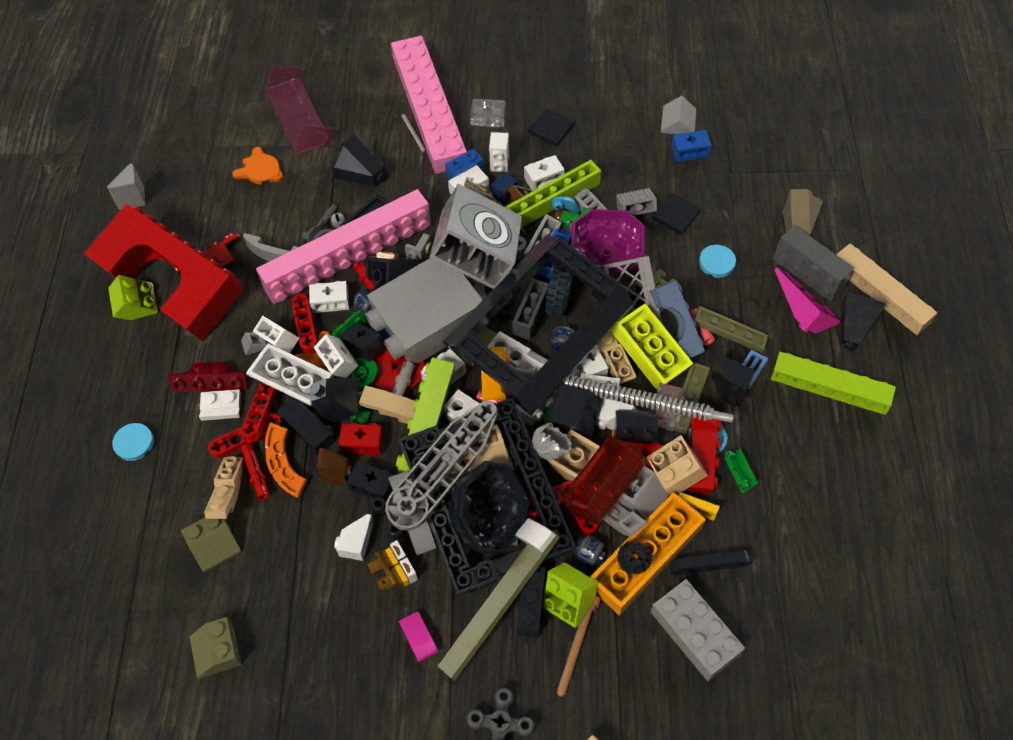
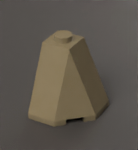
[783,189,823,236]

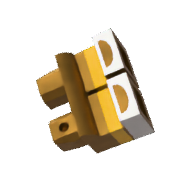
[367,540,418,592]

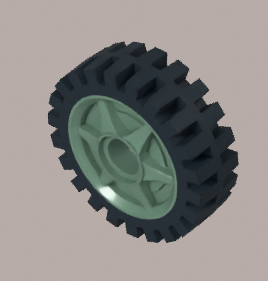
[545,267,574,317]

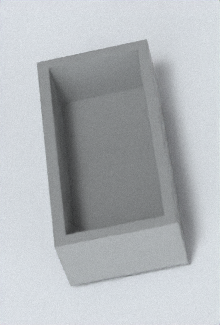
[651,579,745,682]

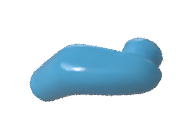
[551,196,580,212]

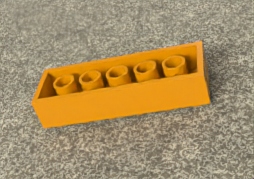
[590,492,706,616]

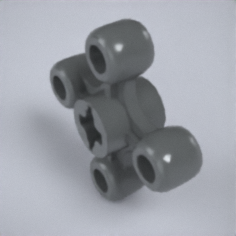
[467,688,534,740]

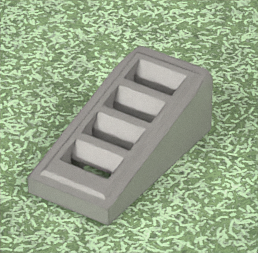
[574,188,608,211]

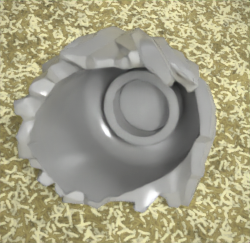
[532,422,572,460]

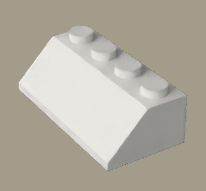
[246,343,334,406]

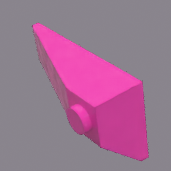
[775,268,841,334]

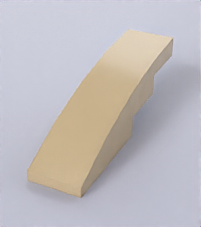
[359,386,415,424]

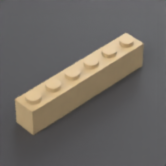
[836,244,937,335]

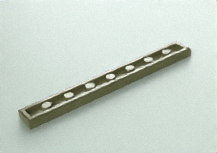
[438,525,560,680]

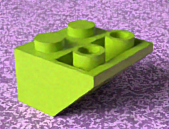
[108,275,158,320]
[542,562,598,628]

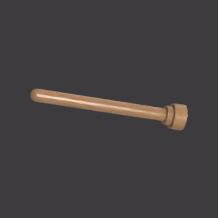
[557,596,601,697]

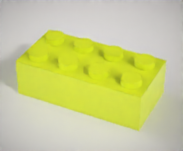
[611,303,693,391]

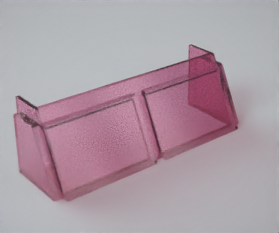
[265,66,333,154]

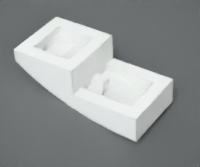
[515,519,556,553]

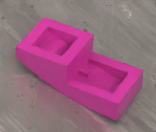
[399,611,438,662]

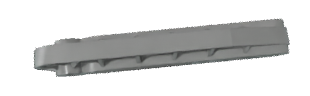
[385,401,497,531]

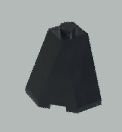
[332,134,387,187]
[366,256,424,291]
[310,378,360,425]

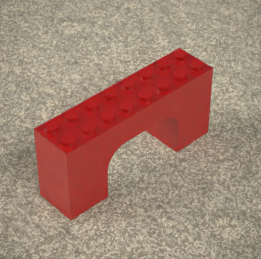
[84,203,244,342]

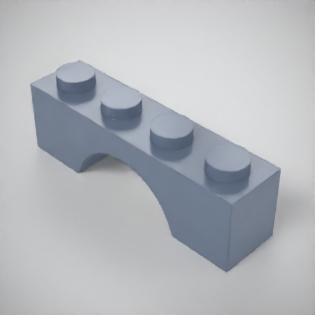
[650,281,705,359]

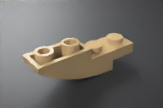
[598,330,637,385]
[204,456,244,519]

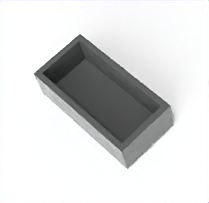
[773,225,854,301]

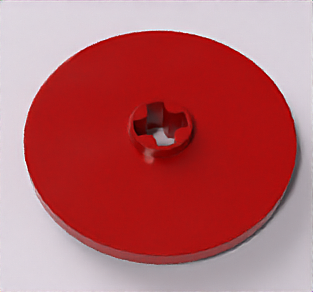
[372,345,425,393]

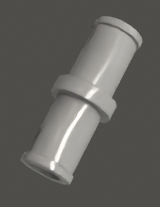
[392,361,415,397]

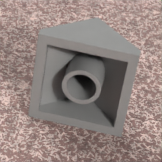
[661,96,696,134]
[107,163,145,210]

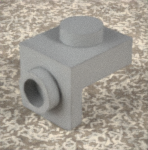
[405,233,432,259]

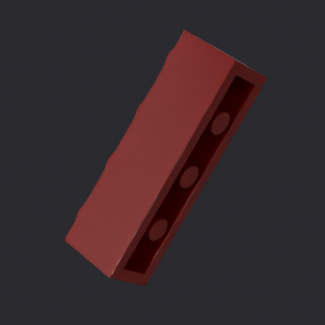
[686,414,721,495]

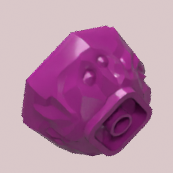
[571,209,645,278]

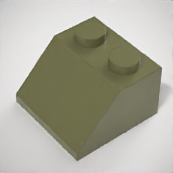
[181,518,242,573]
[190,617,241,679]

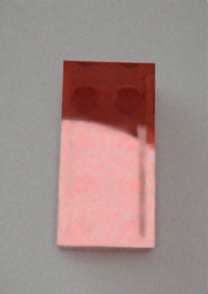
[559,436,648,525]

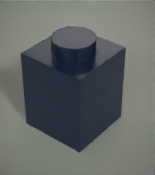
[491,172,517,204]

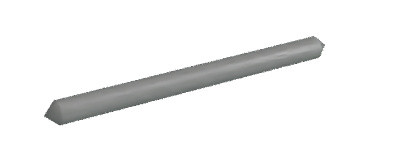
[402,114,425,152]

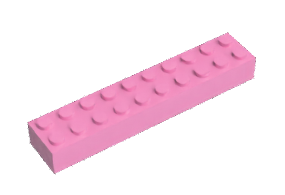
[391,36,466,174]
[256,189,431,304]

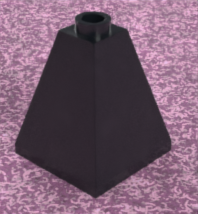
[840,292,886,350]

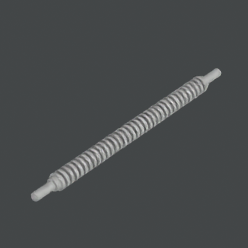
[511,366,734,423]

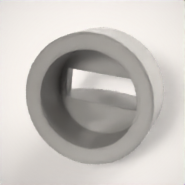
[331,212,345,228]

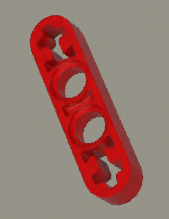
[292,294,318,354]
[241,382,279,443]
[208,414,283,459]

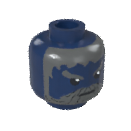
[354,289,373,314]
[550,325,575,352]
[574,535,607,567]

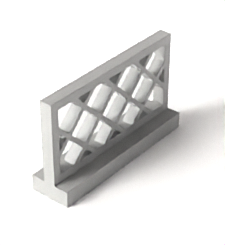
[603,256,662,324]

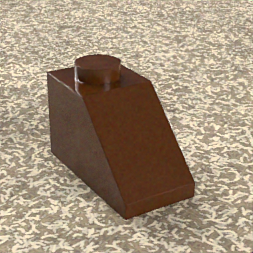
[317,448,352,485]

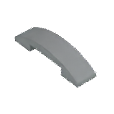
[243,233,298,261]
[388,471,436,556]
[581,481,647,537]

